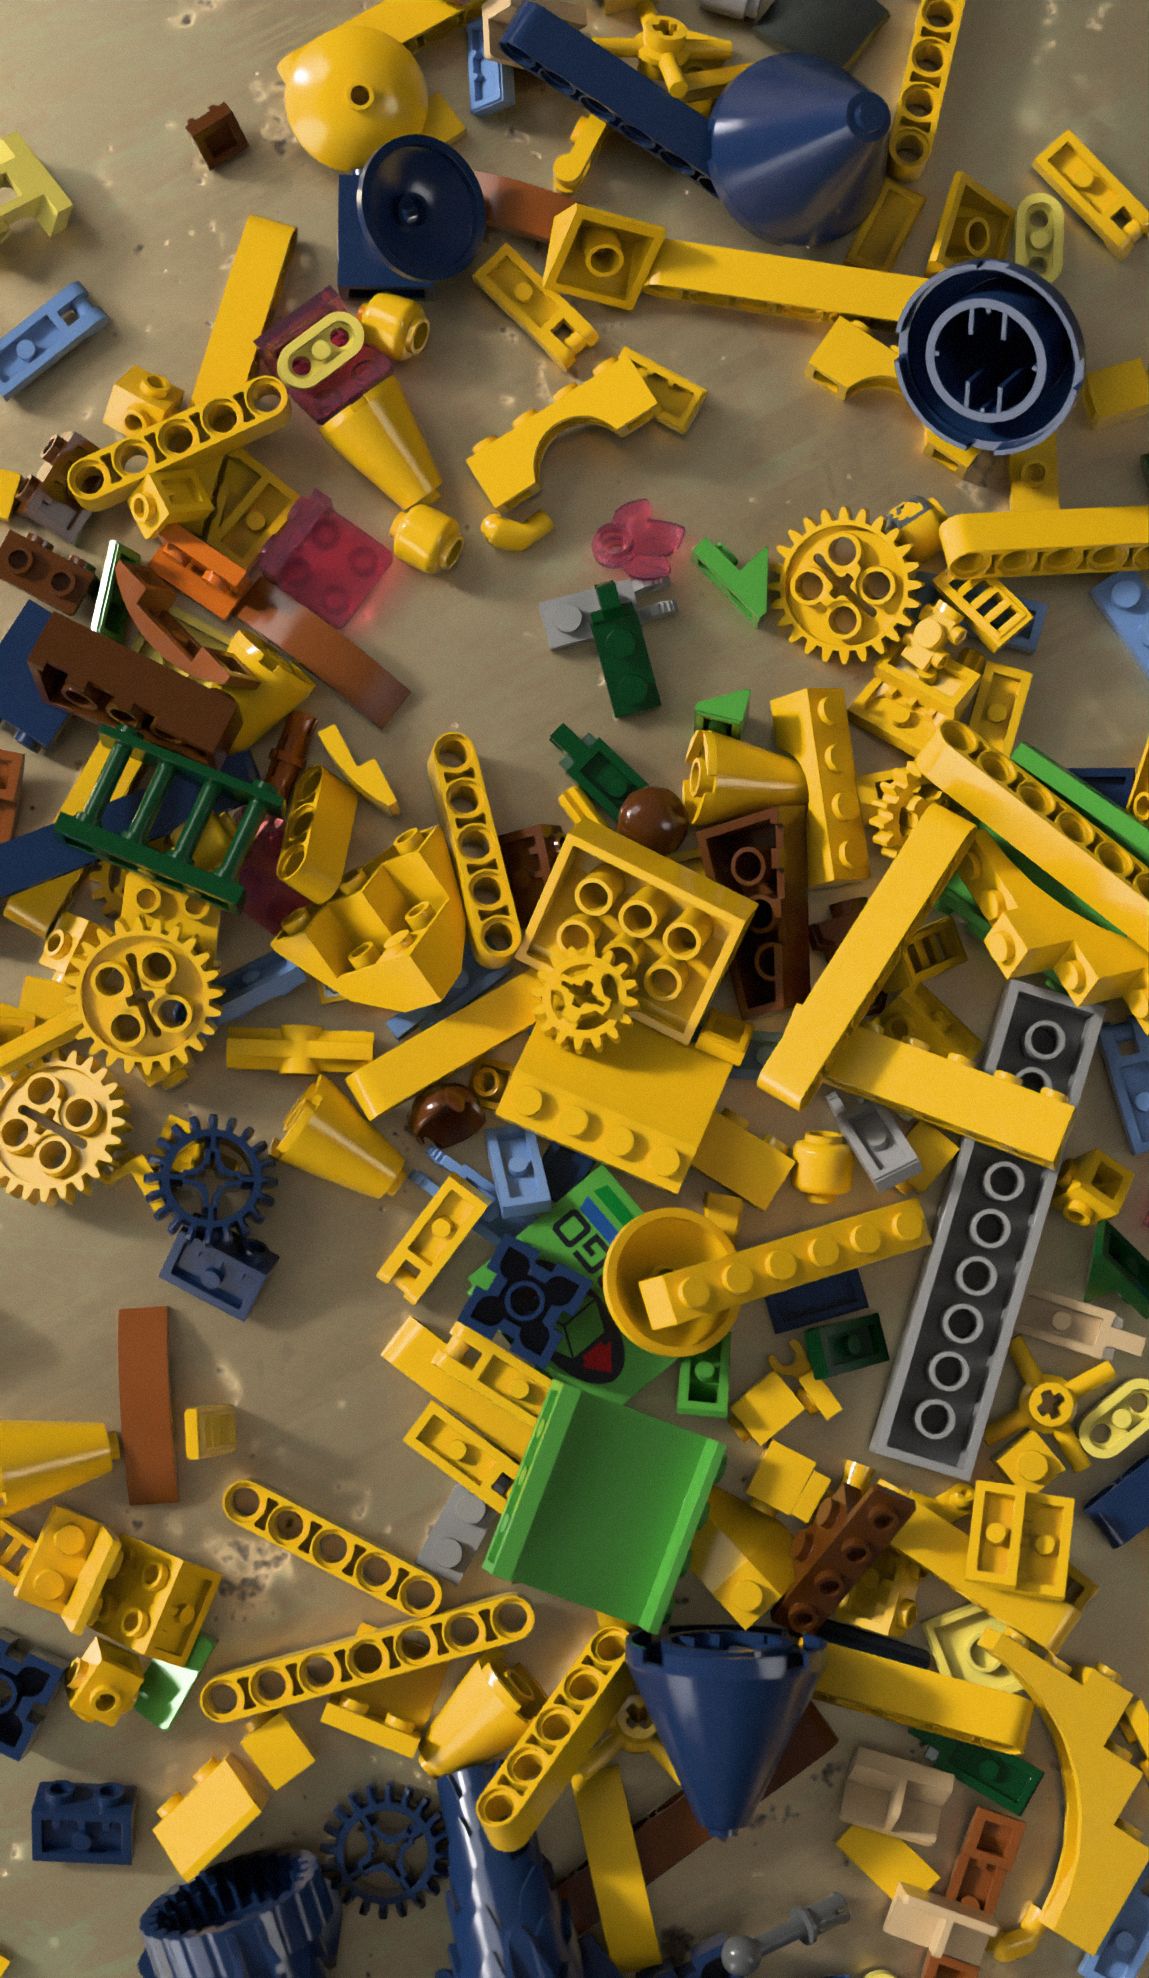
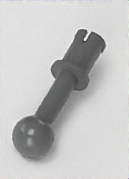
[721,1892,851,1977]

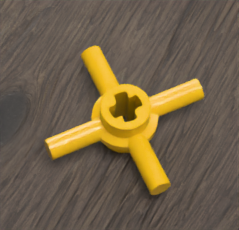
[592,0,732,98]
[982,1334,1117,1474]
[578,1694,682,1787]

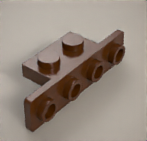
[770,1482,916,1635]

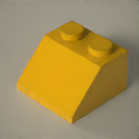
[153,1752,271,1883]

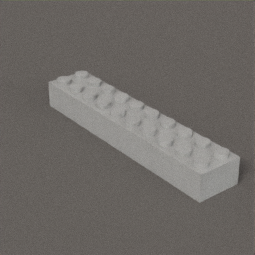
[868,979,1107,1482]

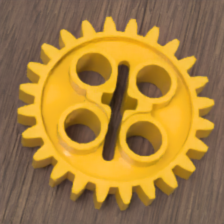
[767,506,925,664]
[63,914,226,1075]
[0,1049,133,1208]

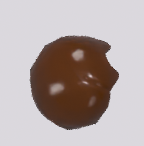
[616,786,689,857]
[407,1082,486,1149]

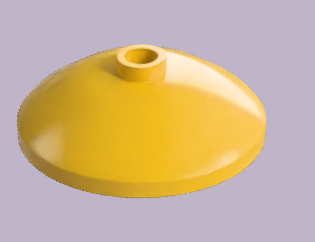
[285,26,428,173]
[603,1207,742,1358]

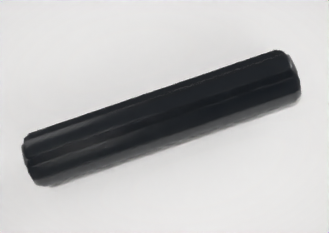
[787,1619,931,1670]

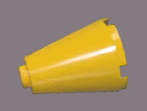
[318,374,443,511]
[210,629,317,756]
[682,730,809,826]
[267,1074,408,1199]
[0,1419,120,1518]
[418,1647,549,1780]

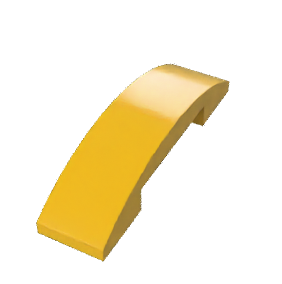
[571,1764,663,1973]

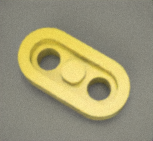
[1013,193,1064,285]
[277,311,364,391]
[1076,1378,1149,1459]

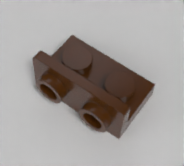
[14,431,104,544]
[497,824,566,931]

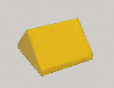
[923,171,1016,279]
[543,203,667,311]

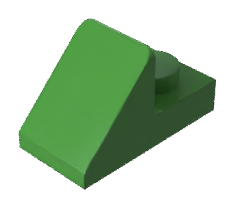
[690,537,768,628]
[676,1332,731,1418]

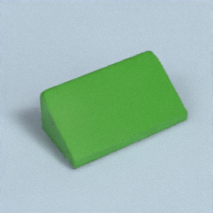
[90,540,141,644]
[694,689,751,741]
[133,1630,219,1732]

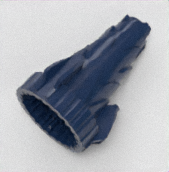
[435,1759,624,1978]
[137,1848,342,1978]

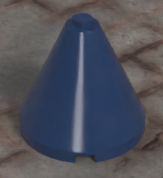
[707,52,891,248]
[894,258,1086,455]
[625,1624,828,1838]

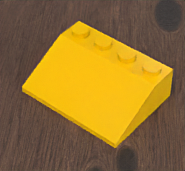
[514,816,759,1046]
[495,994,733,1196]

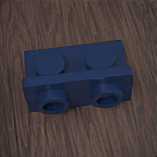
[158,1212,280,1322]
[31,1780,137,1865]

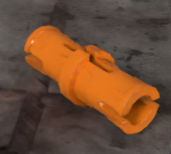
[264,710,319,808]

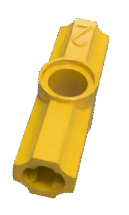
[226,1025,375,1076]

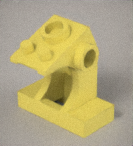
[0,131,73,244]

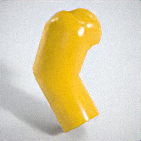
[481,509,555,553]
[908,1482,975,1524]
[985,1903,1048,1963]

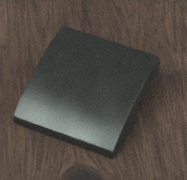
[753,0,891,71]

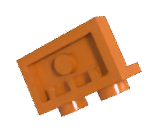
[148,523,252,621]

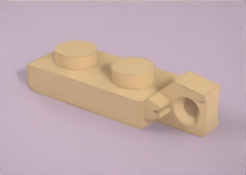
[1013,1284,1147,1360]

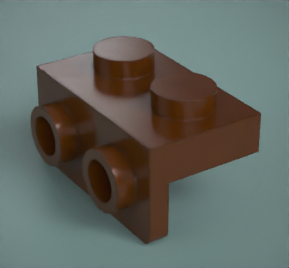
[0,530,101,616]

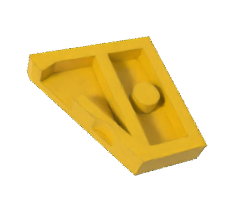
[207,447,306,572]

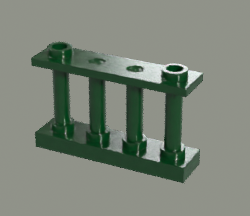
[52,723,287,917]

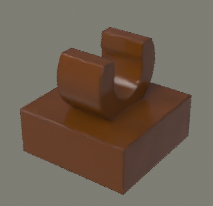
[185,102,250,171]

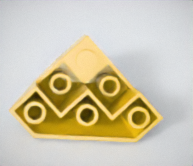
[270,824,467,1012]

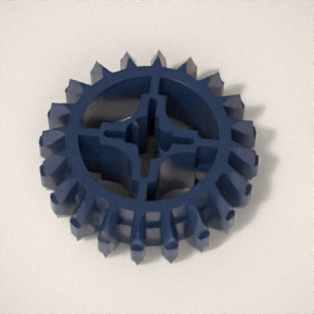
[143,1114,278,1248]
[319,1780,449,1920]

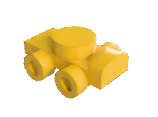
[901,599,967,672]

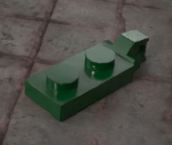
[589,580,662,718]
[549,723,650,823]
[907,1726,1045,1817]

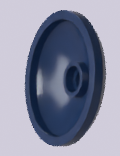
[357,134,486,283]

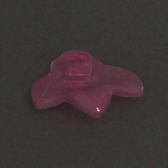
[591,498,686,581]

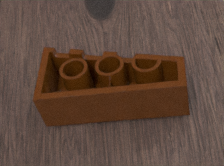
[27,611,243,771]
[695,805,811,1021]

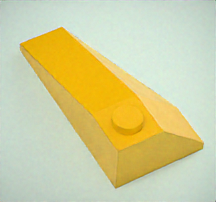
[689,1485,794,1631]

